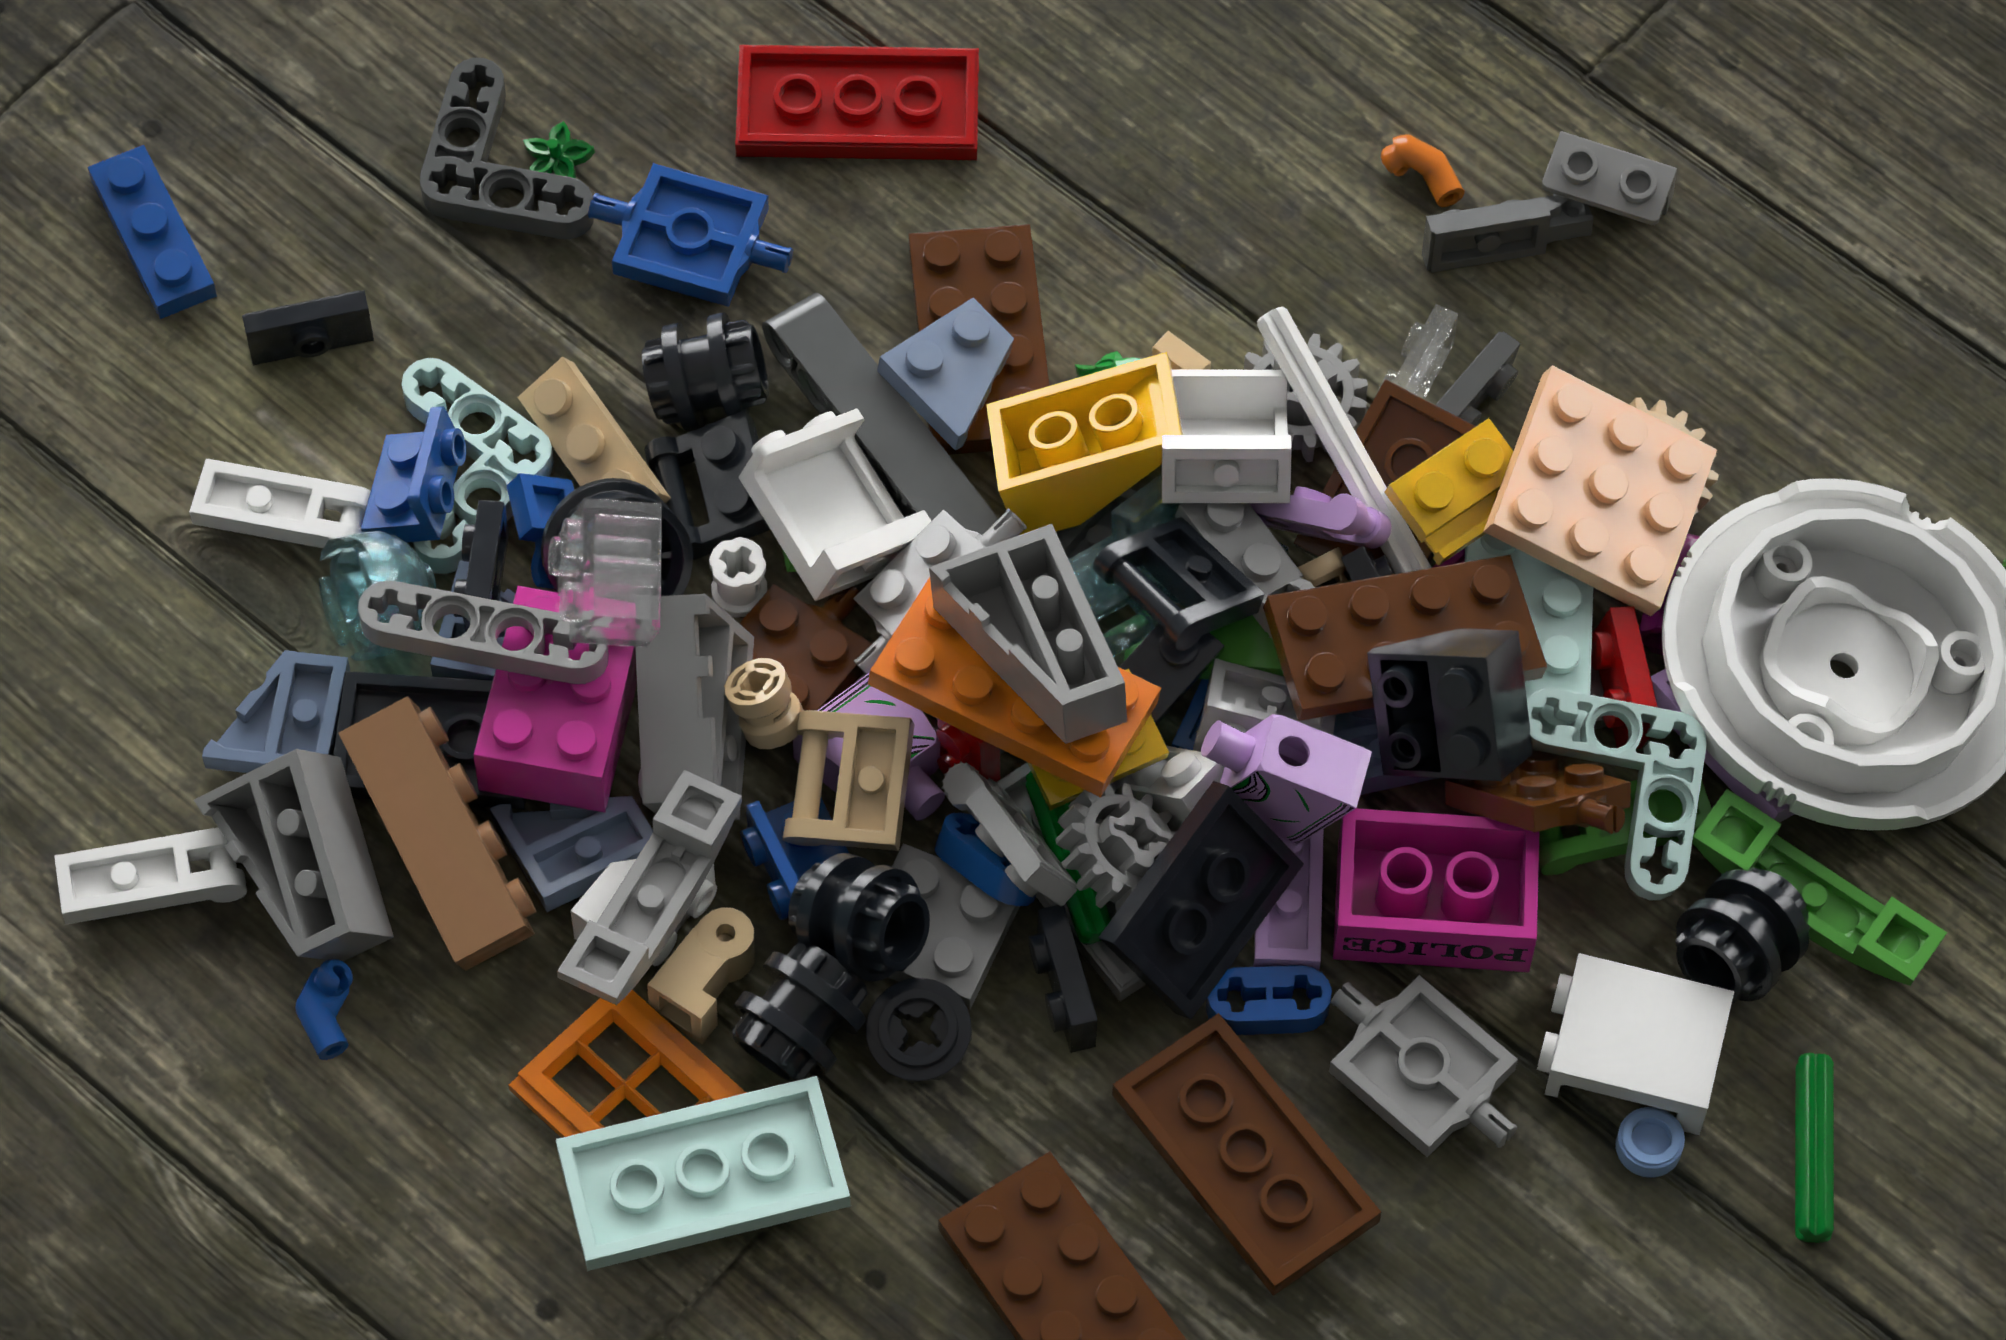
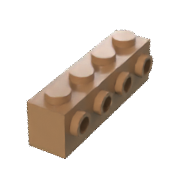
[338,696,536,971]

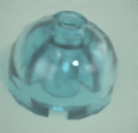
[319,531,436,661]

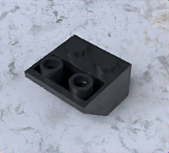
[1367,629,1533,781]

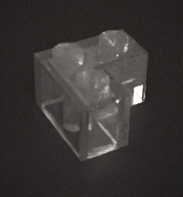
[548,498,662,647]

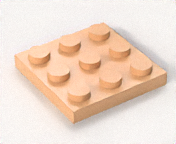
[1483,365,1717,616]

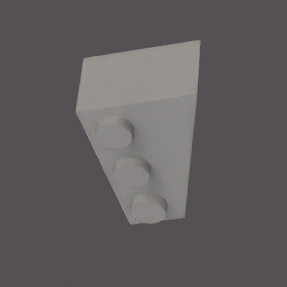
[929,524,1127,744]
[633,594,754,820]
[194,749,394,961]

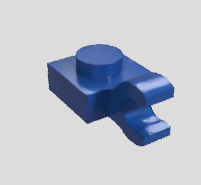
[506,473,574,589]

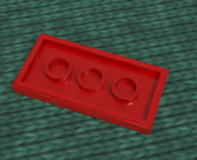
[735,45,979,160]

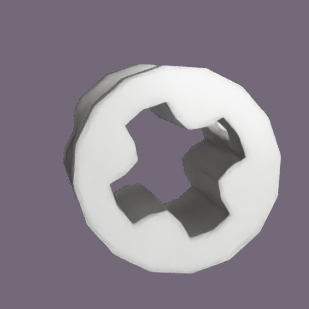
[709,537,767,617]

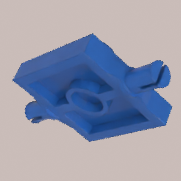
[588,163,793,307]

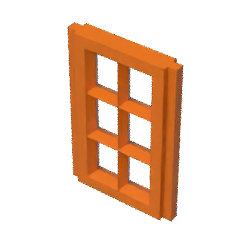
[509,989,746,1138]

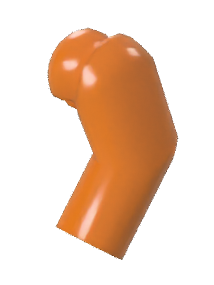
[1381,134,1465,207]

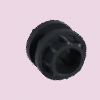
[642,312,769,432]
[788,853,930,982]
[1675,867,1810,1004]
[732,943,868,1082]

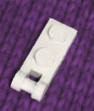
[189,458,371,559]
[54,827,247,925]

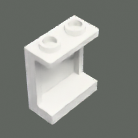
[1161,370,1291,503]
[738,409,931,601]
[1537,953,1734,1135]

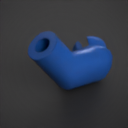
[295,959,353,1060]

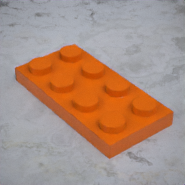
[868,577,1161,797]

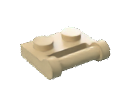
[783,710,915,851]

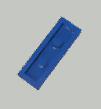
[88,145,217,319]

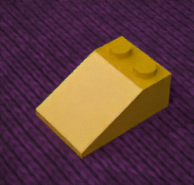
[986,352,1183,536]

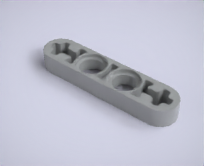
[358,581,609,684]

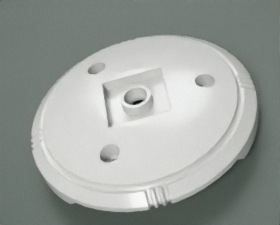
[1662,479,2006,830]

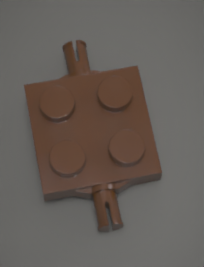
[739,584,873,744]
[1445,751,1631,834]

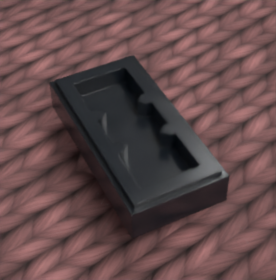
[242,290,374,366]

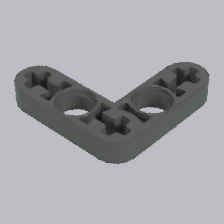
[420,58,594,239]

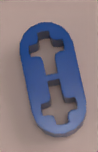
[934,813,1036,906]
[1206,965,1332,1035]

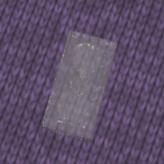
[1377,304,1458,399]

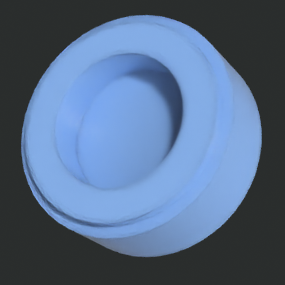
[1616,1107,1685,1178]

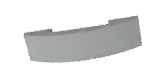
[557,770,742,1005]

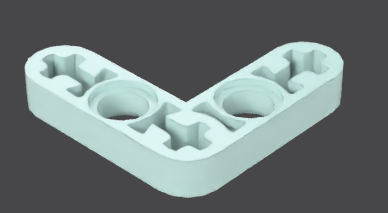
[402,358,554,574]
[1527,688,1707,900]

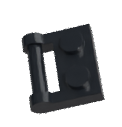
[644,410,771,560]
[1092,517,1265,651]

